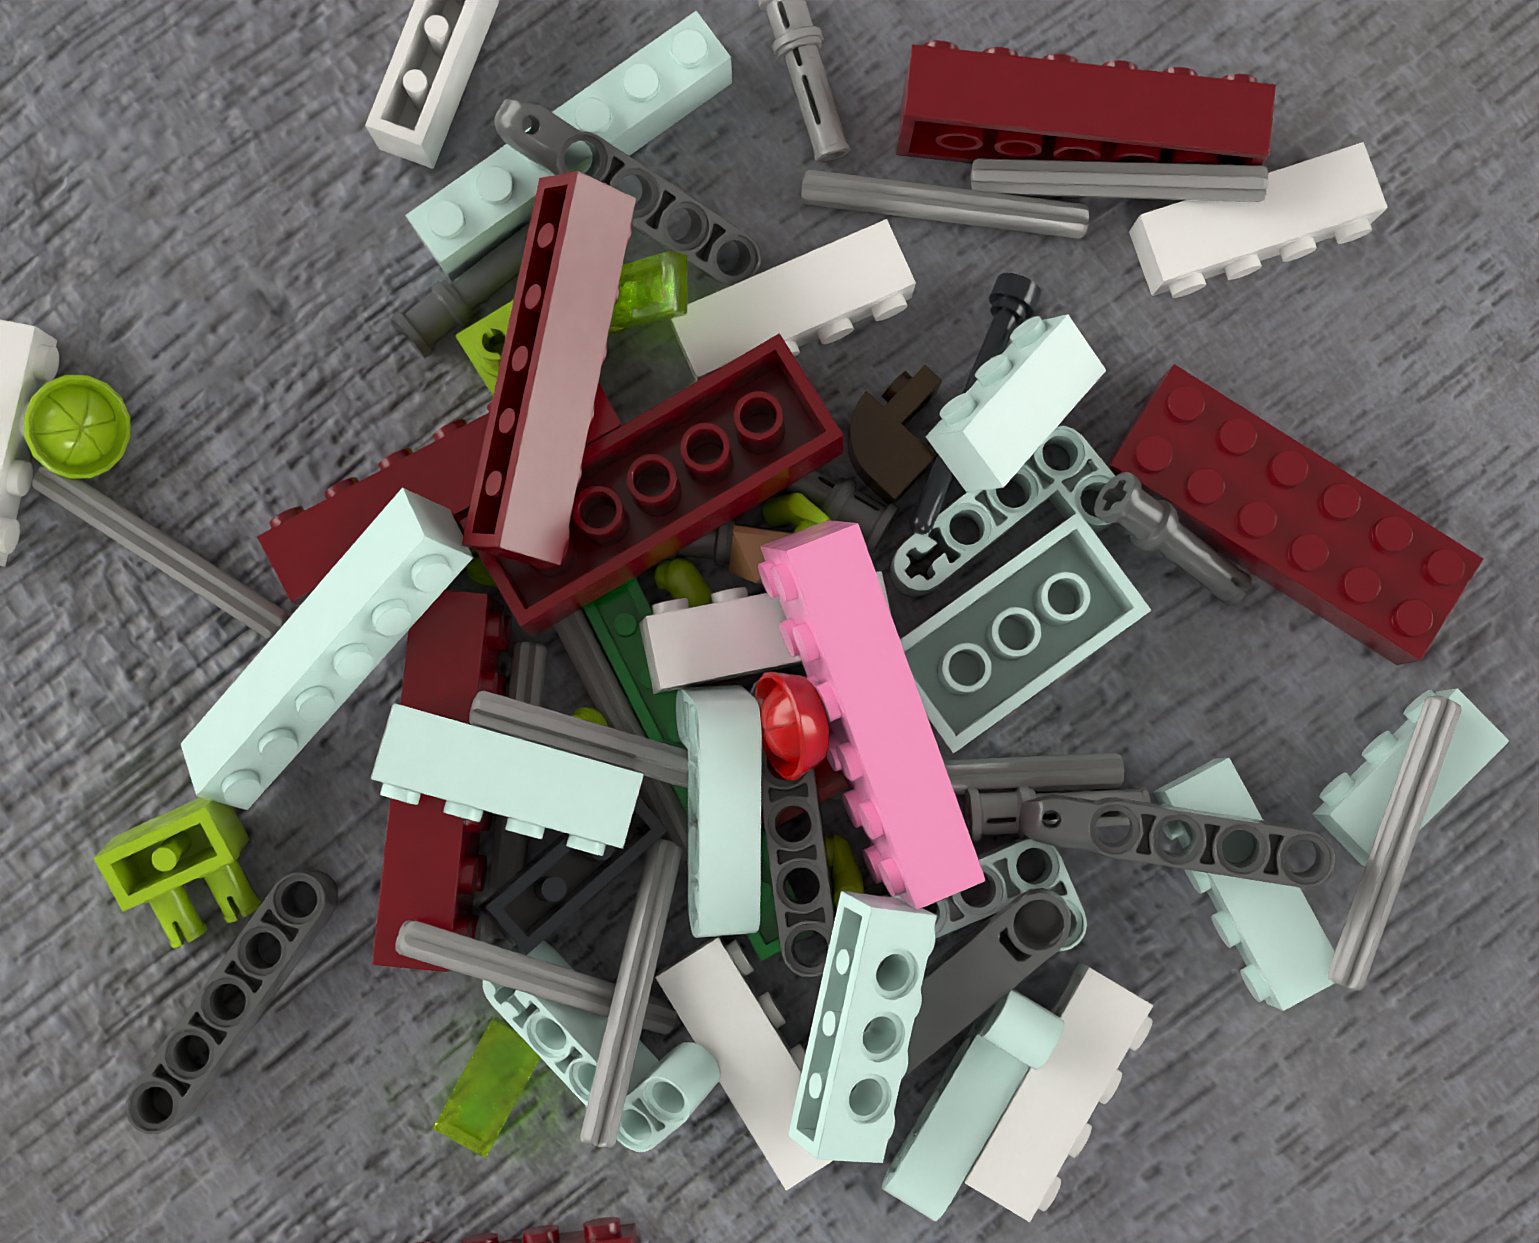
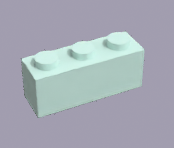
[926,314,1106,492]
[1312,688,1509,866]

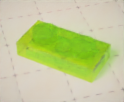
[608,251,688,335]
[432,1017,541,1158]

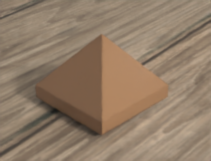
[729,525,792,583]

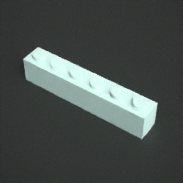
[405,11,732,282]
[181,488,473,810]

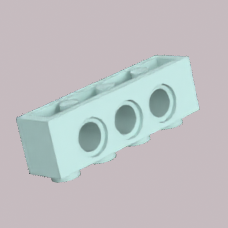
[788,891,937,1163]

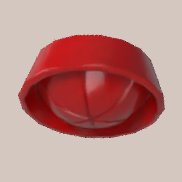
[754,672,829,780]

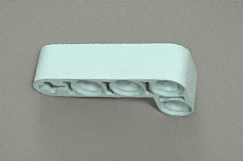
[890,426,1115,597]
[676,685,762,938]
[881,838,1087,962]
[482,940,720,1152]
[881,989,1065,1221]

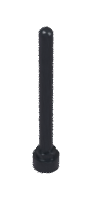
[910,273,1041,535]

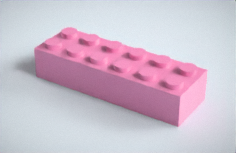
[758,520,986,910]

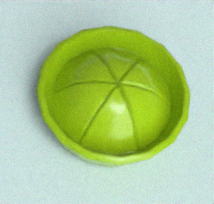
[24,375,131,479]

